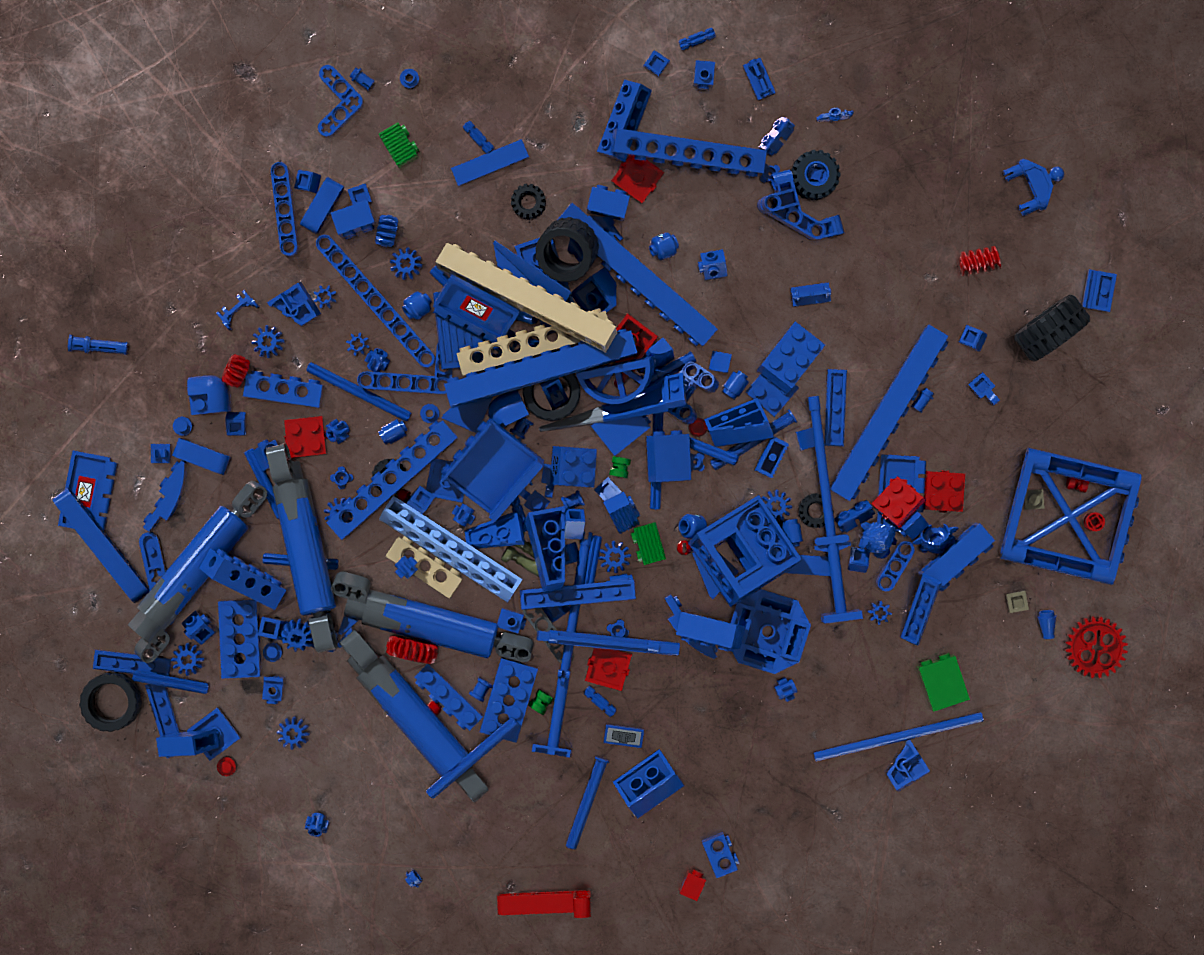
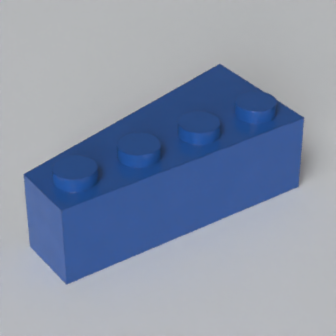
[525,506,565,592]

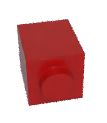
[679,869,706,901]

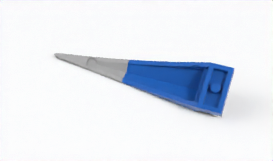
[539,373,686,432]

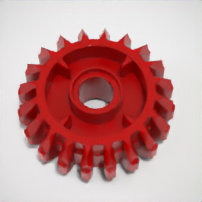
[386,635,438,664]

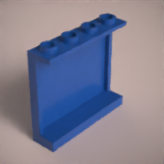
[441,418,544,522]

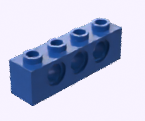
[243,371,324,408]

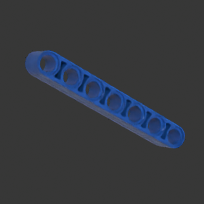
[52,487,150,603]

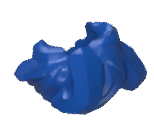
[858,522,897,559]
[913,524,959,554]

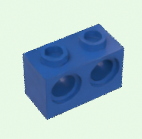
[702,832,740,878]

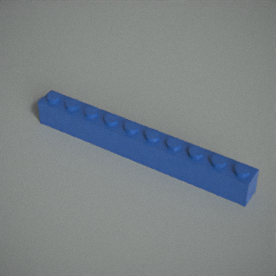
[557,203,718,346]
[830,324,949,501]
[444,329,637,408]

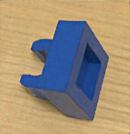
[151,444,171,463]

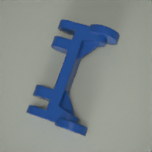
[216,290,259,331]

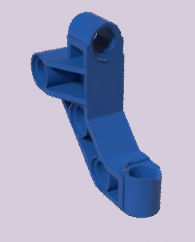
[757,169,845,240]

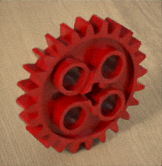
[1065,616,1128,678]

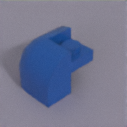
[187,375,232,415]
[488,390,529,428]

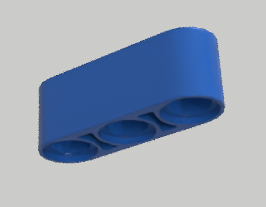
[300,177,344,234]
[172,438,231,475]
[876,541,915,591]

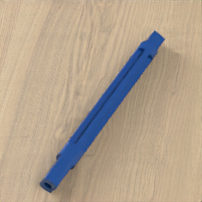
[536,630,680,656]

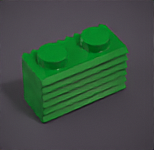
[379,122,419,168]
[631,522,666,565]

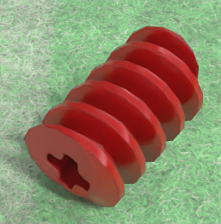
[959,246,1001,276]

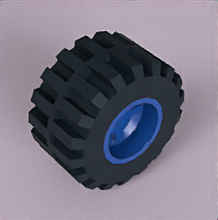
[791,150,841,200]

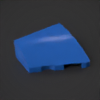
[267,281,321,326]
[636,338,675,373]
[887,739,930,792]

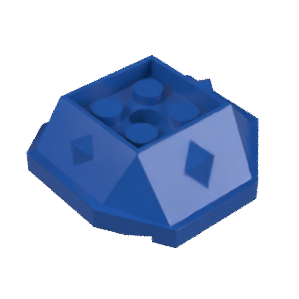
[730,589,811,674]

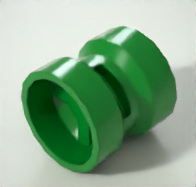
[609,456,631,478]
[528,689,554,716]

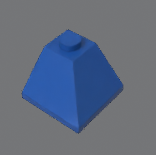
[572,267,616,313]

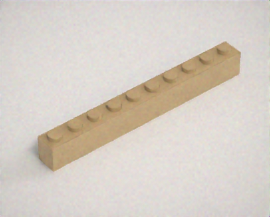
[436,243,617,352]

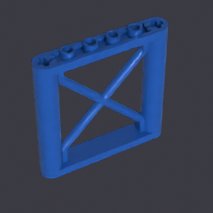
[1000,448,1142,585]

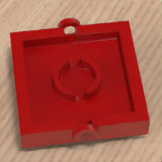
[611,150,665,204]
[284,416,327,459]
[924,470,965,513]
[872,476,926,528]
[585,648,632,691]

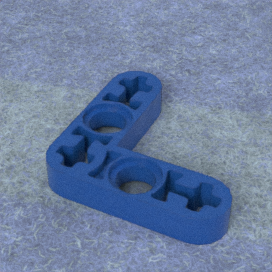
[318,65,363,137]

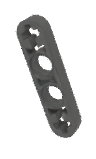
[523,608,574,663]

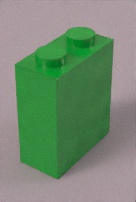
[917,653,970,712]

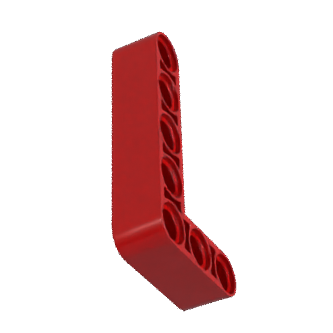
[497,890,591,918]

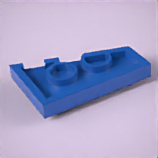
[464,511,525,549]

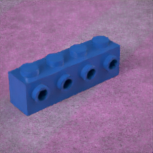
[597,80,652,162]
[414,664,484,731]

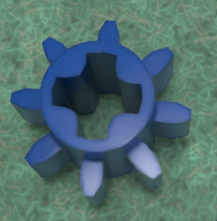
[313,285,337,308]
[346,333,370,356]
[364,348,390,372]
[326,419,349,444]
[452,503,476,527]
[394,556,418,579]
[867,601,892,625]
[774,677,798,702]
[305,813,329,837]

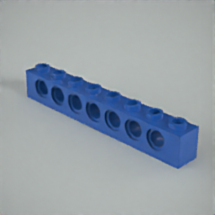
[610,128,767,177]
[326,420,458,540]

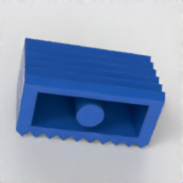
[755,437,789,478]
[603,491,640,534]

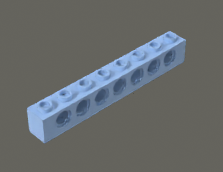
[379,496,523,603]

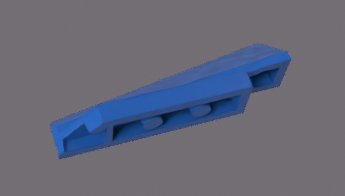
[493,240,572,302]

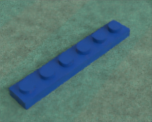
[520,580,636,610]

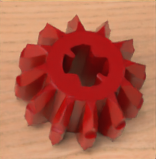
[222,354,250,388]

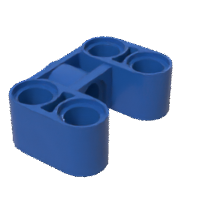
[668,362,719,424]

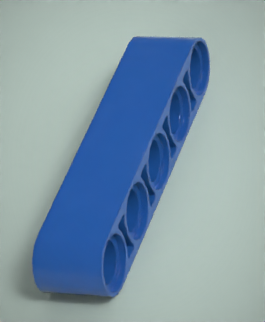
[271,162,299,257]

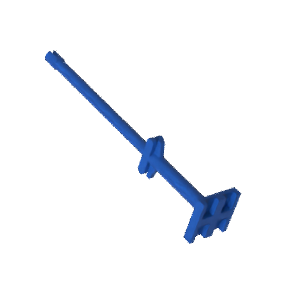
[808,396,863,624]
[532,531,593,758]

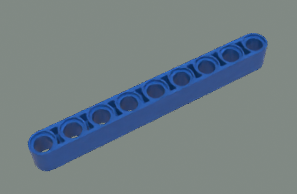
[316,235,436,368]

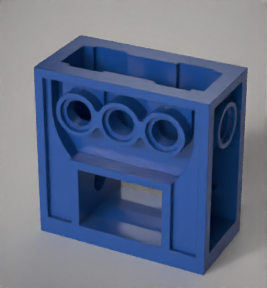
[688,495,802,607]

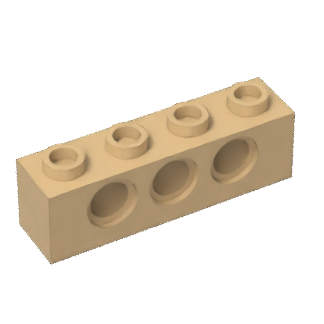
[386,536,463,599]

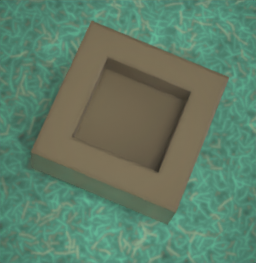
[1024,489,1044,510]
[1006,591,1029,613]

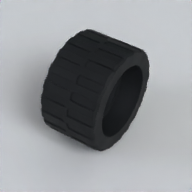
[535,217,599,282]
[522,373,581,421]
[79,672,142,732]

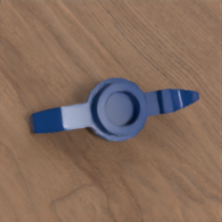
[816,108,854,122]

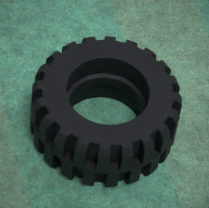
[1014,294,1090,362]

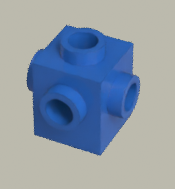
[698,249,728,280]
[182,610,215,645]

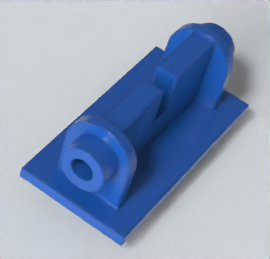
[743,58,776,100]
[759,117,795,156]
[791,282,831,307]
[834,500,875,533]

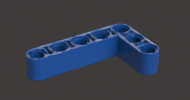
[357,343,453,395]

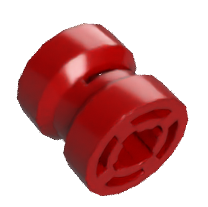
[1066,477,1089,493]
[1083,512,1105,531]

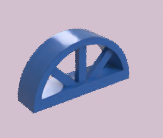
[576,356,655,404]

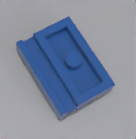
[1082,269,1117,312]

